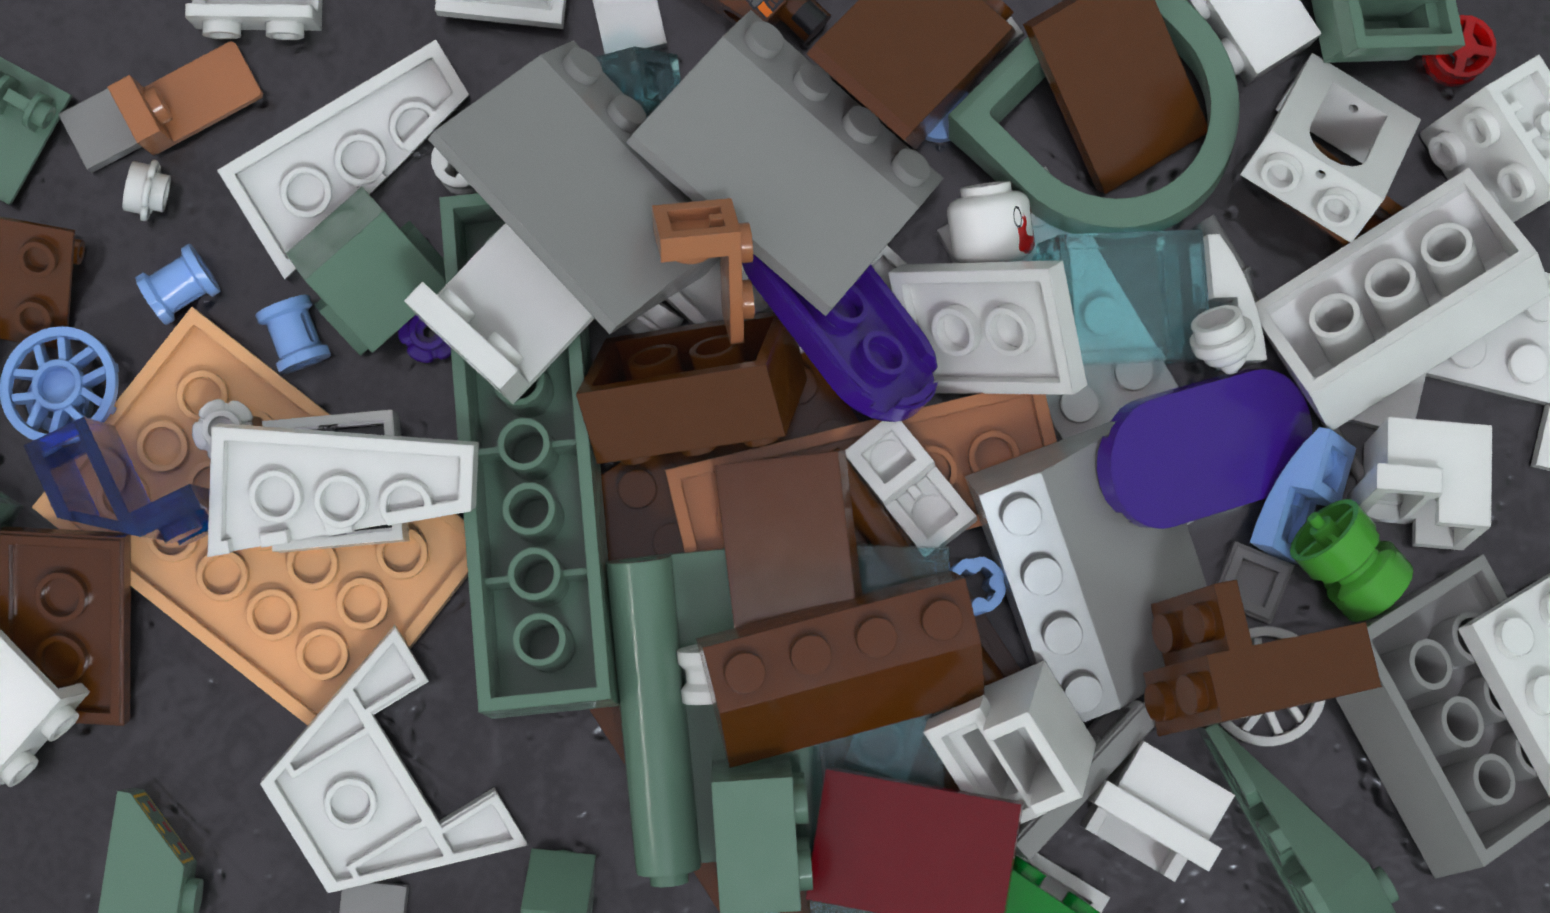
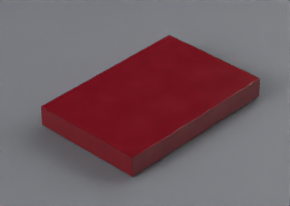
[806,767,1024,913]

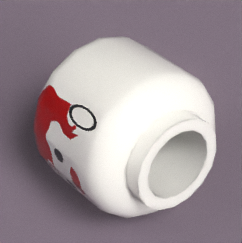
[947,181,1035,263]

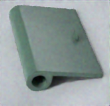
[605,548,824,887]

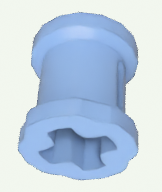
[135,244,221,325]
[255,294,331,375]
[947,557,1006,616]

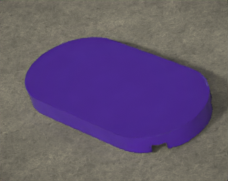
[742,254,938,422]
[1097,369,1312,529]

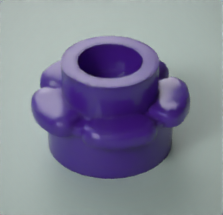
[398,315,451,363]

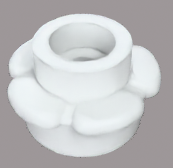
[122,159,171,221]
[627,302,685,334]
[192,399,253,459]

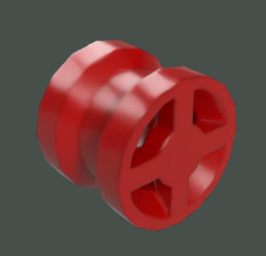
[1422,15,1496,87]

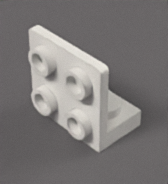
[1420,55,1550,222]
[404,224,594,404]

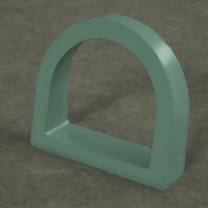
[948,0,1240,240]

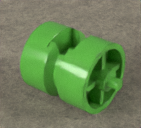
[1290,499,1413,622]

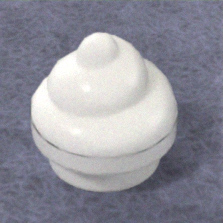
[1189,305,1256,374]

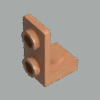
[107,41,263,156]
[652,198,755,344]

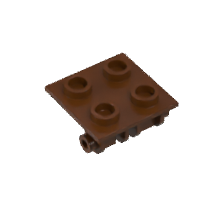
[0,216,85,349]

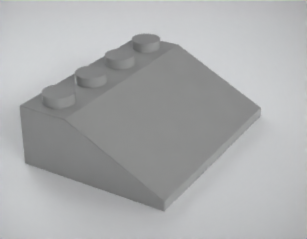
[626,10,944,316]
[428,40,720,334]
[965,422,1207,722]
[1336,554,1550,879]

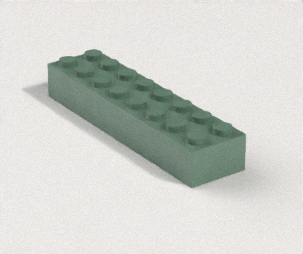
[439,193,619,719]

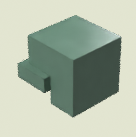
[1311,0,1465,63]
[286,187,446,356]

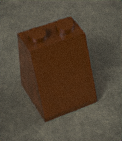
[807,0,1017,149]

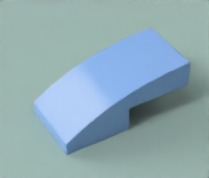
[1250,427,1356,564]

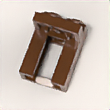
[1143,579,1382,737]

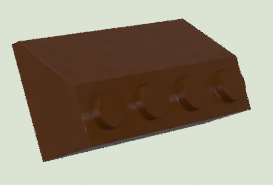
[696,571,985,768]

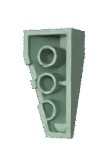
[1196,724,1399,913]

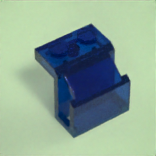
[24,417,210,546]

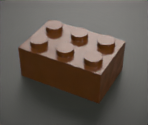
[576,312,807,465]

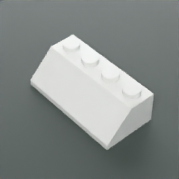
[1255,168,1550,430]

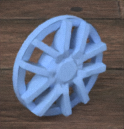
[0,327,119,447]

